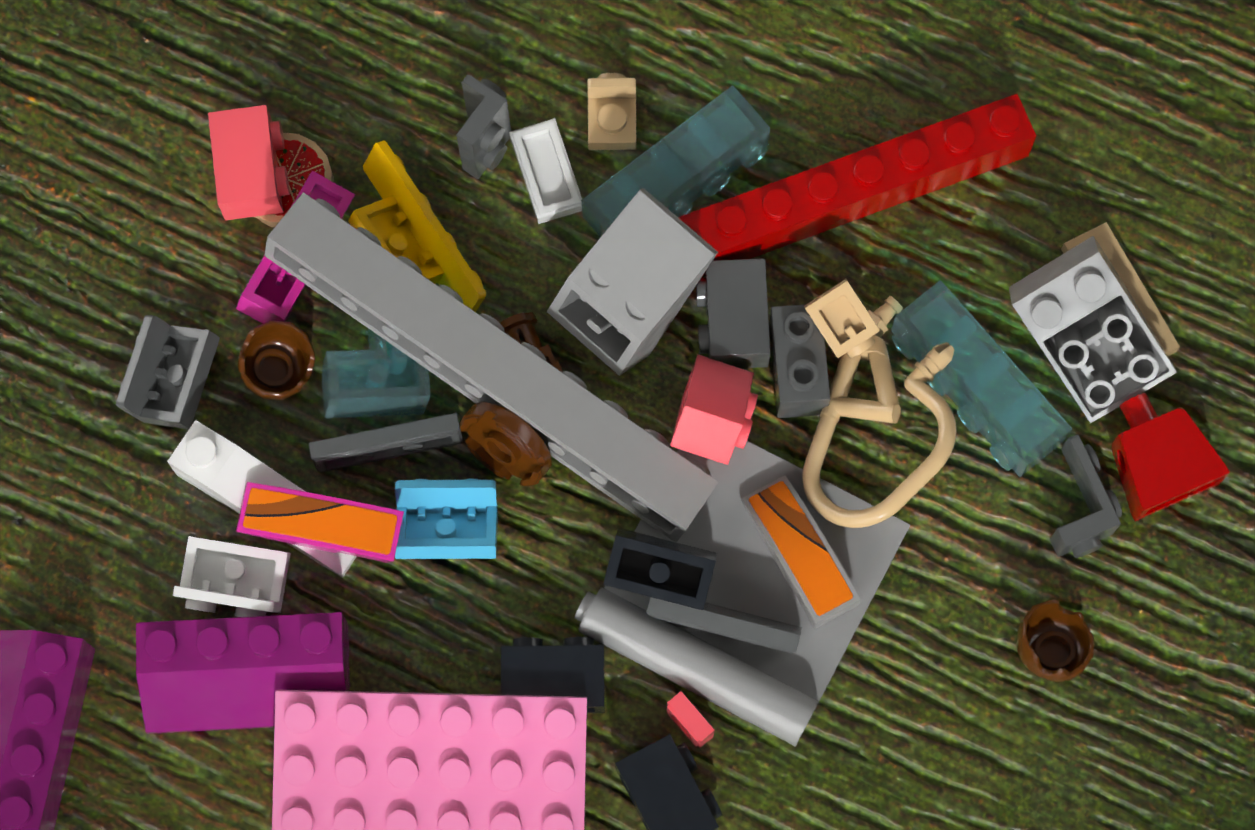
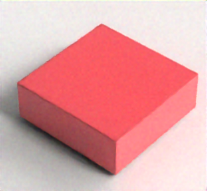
[667,691,715,748]

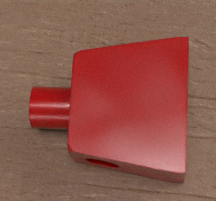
[1111,393,1230,521]

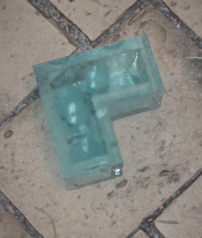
[321,329,431,418]

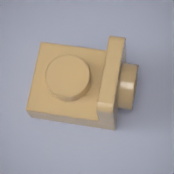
[587,73,636,150]
[804,279,880,358]

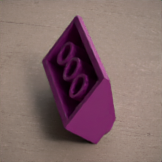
[136,612,350,734]
[0,630,95,830]

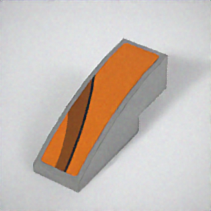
[741,475,861,629]

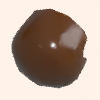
[238,320,315,400]
[1016,599,1094,682]

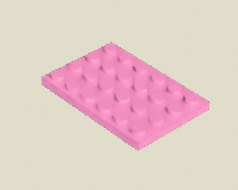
[272,690,587,830]

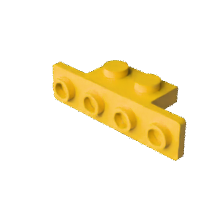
[348,140,486,312]

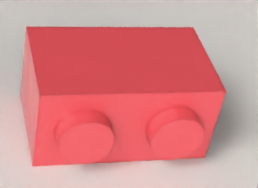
[208,105,290,221]
[670,354,758,465]

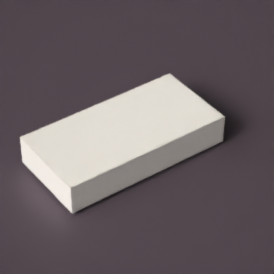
[509,118,584,224]

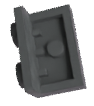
[456,74,511,179]
[116,315,220,429]

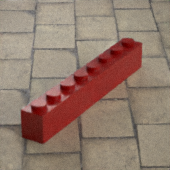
[678,93,1037,277]

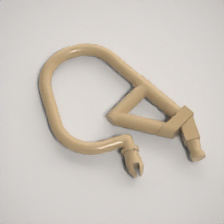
[802,296,956,528]

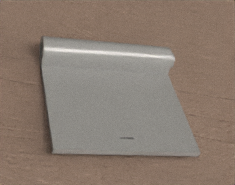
[574,441,910,747]

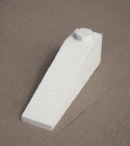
[167,420,357,578]

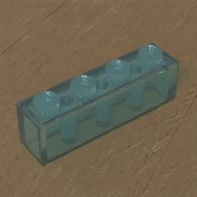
[581,85,770,238]
[891,280,1072,477]

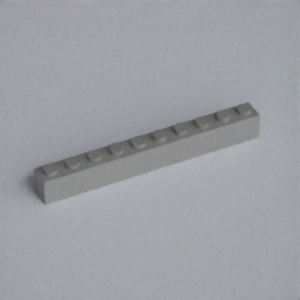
[264,192,719,542]

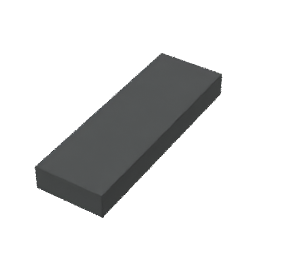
[309,413,463,473]
[646,597,802,654]

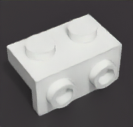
[173,536,291,617]

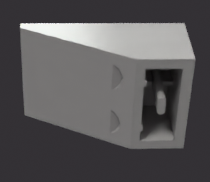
[547,188,718,376]
[1008,236,1177,423]

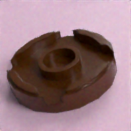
[460,402,552,486]

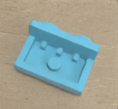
[395,478,498,559]

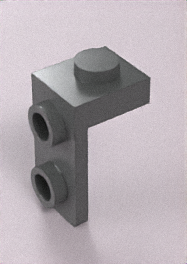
[1050,434,1122,558]

